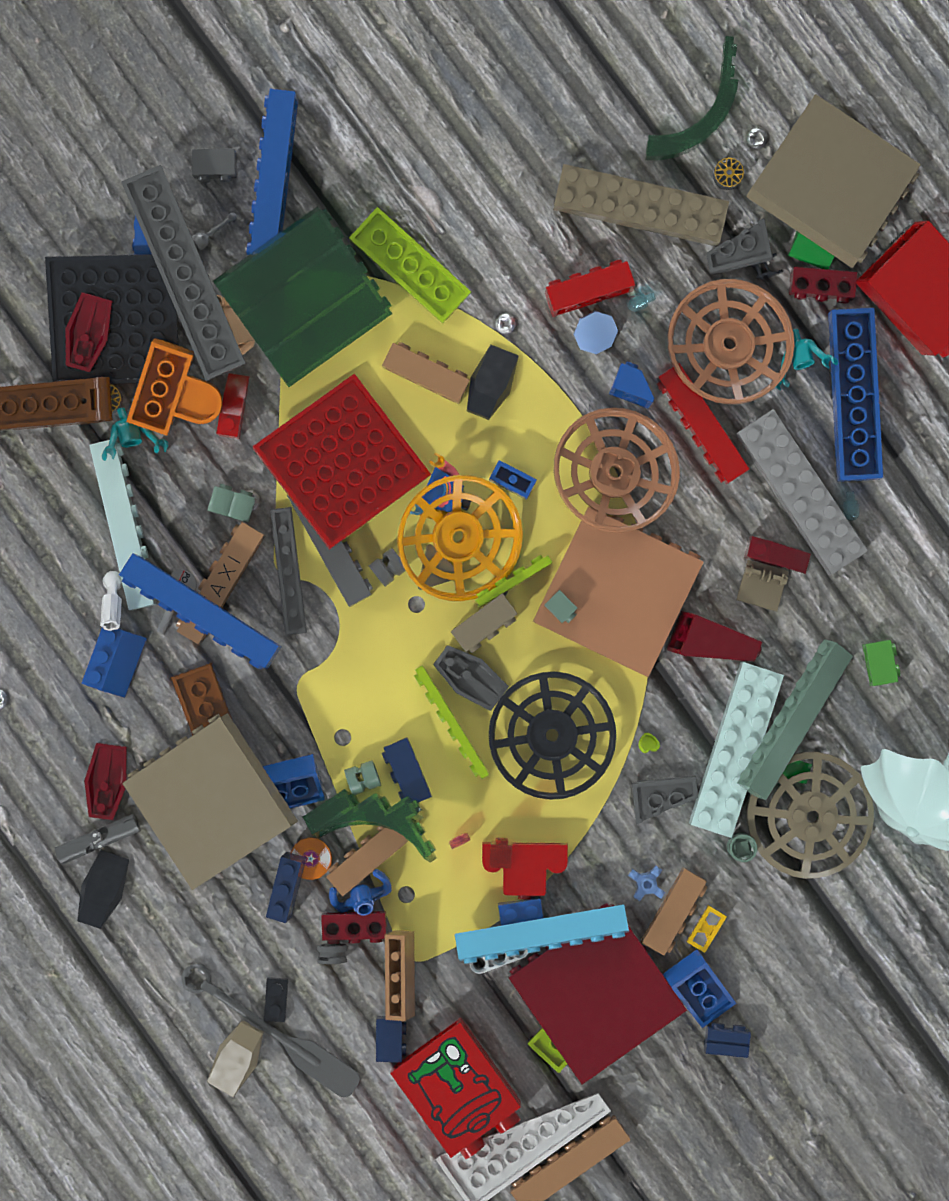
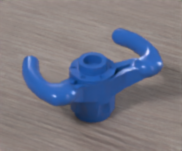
[329,869,392,916]

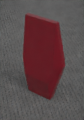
[66,292,112,372]
[84,743,127,820]

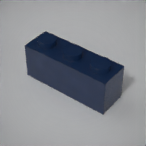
[382,737,432,807]
[266,852,307,923]

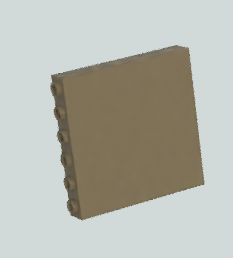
[746,94,921,268]
[122,713,298,890]

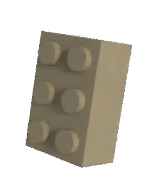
[451,593,517,653]

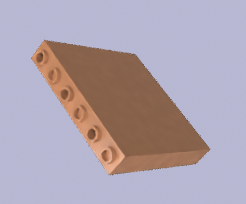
[533,506,704,677]

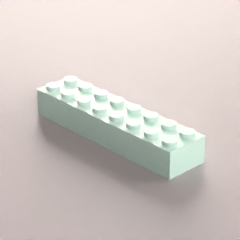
[689,662,784,838]

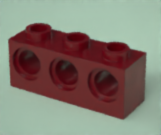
[789,267,857,303]
[321,911,387,944]

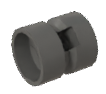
[368,547,405,587]

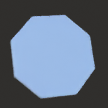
[573,311,618,354]

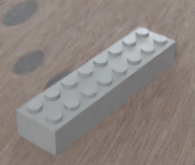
[735,409,868,575]

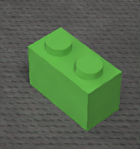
[862,640,900,686]

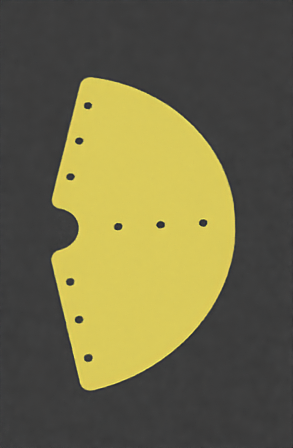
[274,269,648,962]

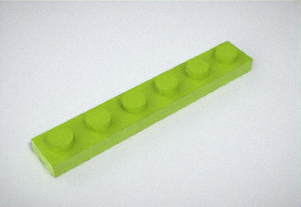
[414,665,489,779]

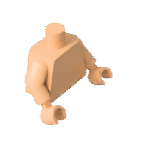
[217,295,269,355]

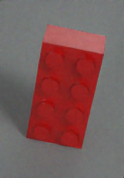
[545,259,635,317]

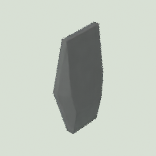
[433,645,509,711]

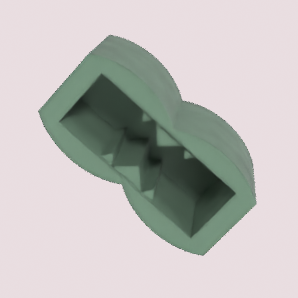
[207,484,256,523]

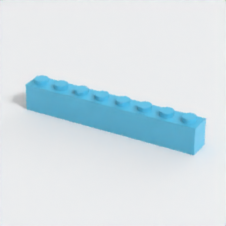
[455,905,629,964]

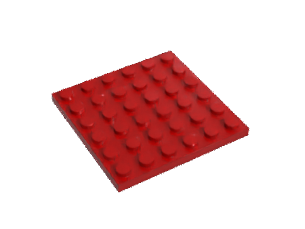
[252,373,431,550]

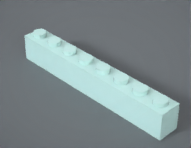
[89,440,157,610]

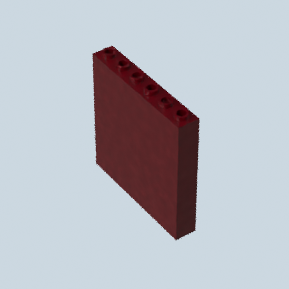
[508,903,687,1085]

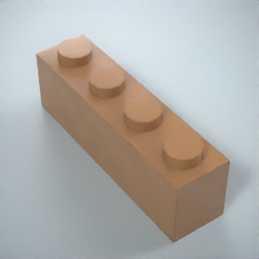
[382,342,470,405]
[326,821,408,897]
[641,867,707,956]
[385,930,415,1021]

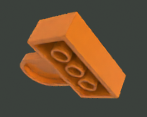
[126,338,222,436]

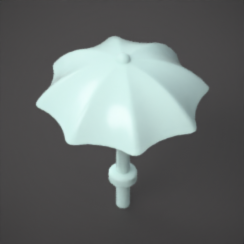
[860,749,949,851]

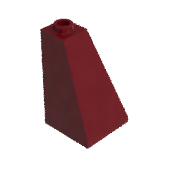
[666,611,762,662]

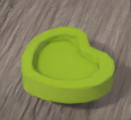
[638,733,660,753]

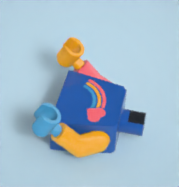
[410,453,471,519]

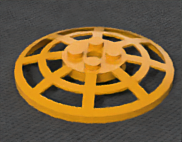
[397,475,523,601]

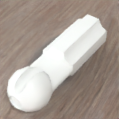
[100,571,123,631]

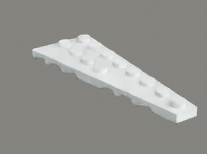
[436,1093,611,1201]

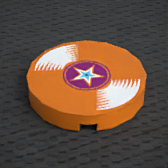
[290,837,332,880]

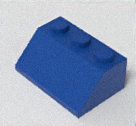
[609,362,654,409]
[81,627,147,698]
[262,754,325,809]

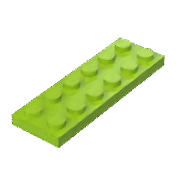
[349,207,471,324]

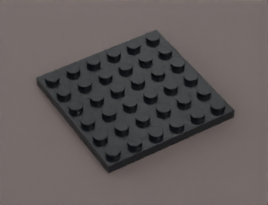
[45,254,179,384]

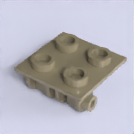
[736,559,788,612]

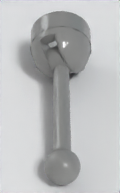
[192,212,237,251]

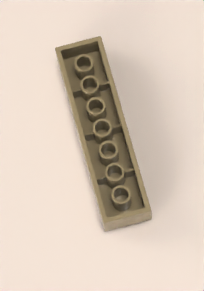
[553,164,729,247]

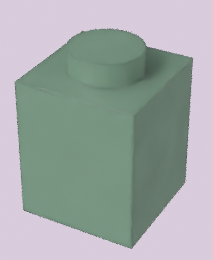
[544,590,577,623]

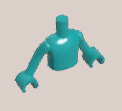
[775,329,838,391]
[101,408,169,461]

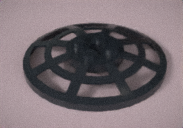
[489,671,616,800]

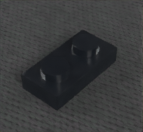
[264,977,289,1022]

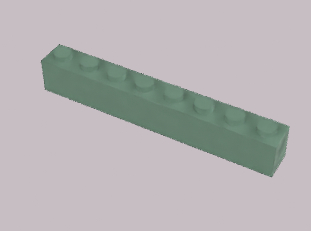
[737,639,853,800]

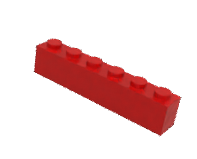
[656,363,750,485]

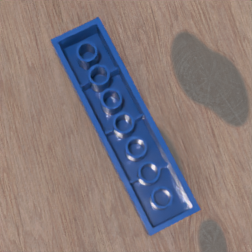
[246,89,298,268]
[828,308,883,482]
[119,553,282,670]

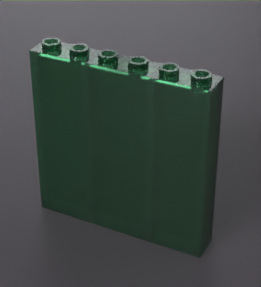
[213,206,392,387]

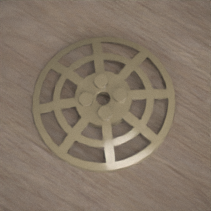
[747,751,874,878]

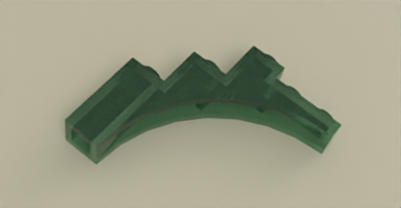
[302,789,437,863]

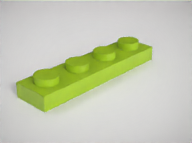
[475,555,553,608]

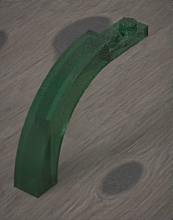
[645,36,739,161]

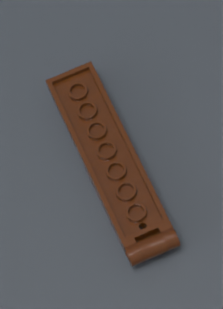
[0,377,113,430]

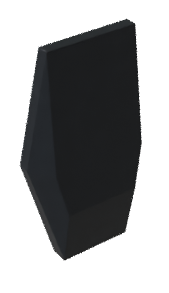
[466,344,519,420]
[77,850,129,929]

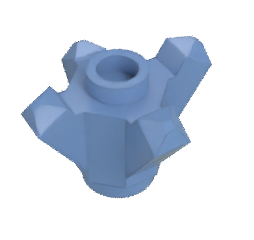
[628,866,666,901]

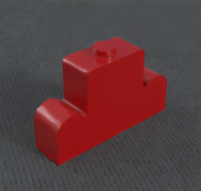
[482,842,568,900]

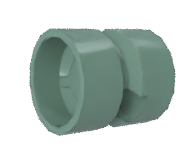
[344,760,381,796]
[727,832,757,862]

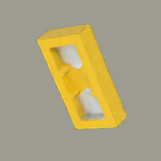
[686,905,727,953]

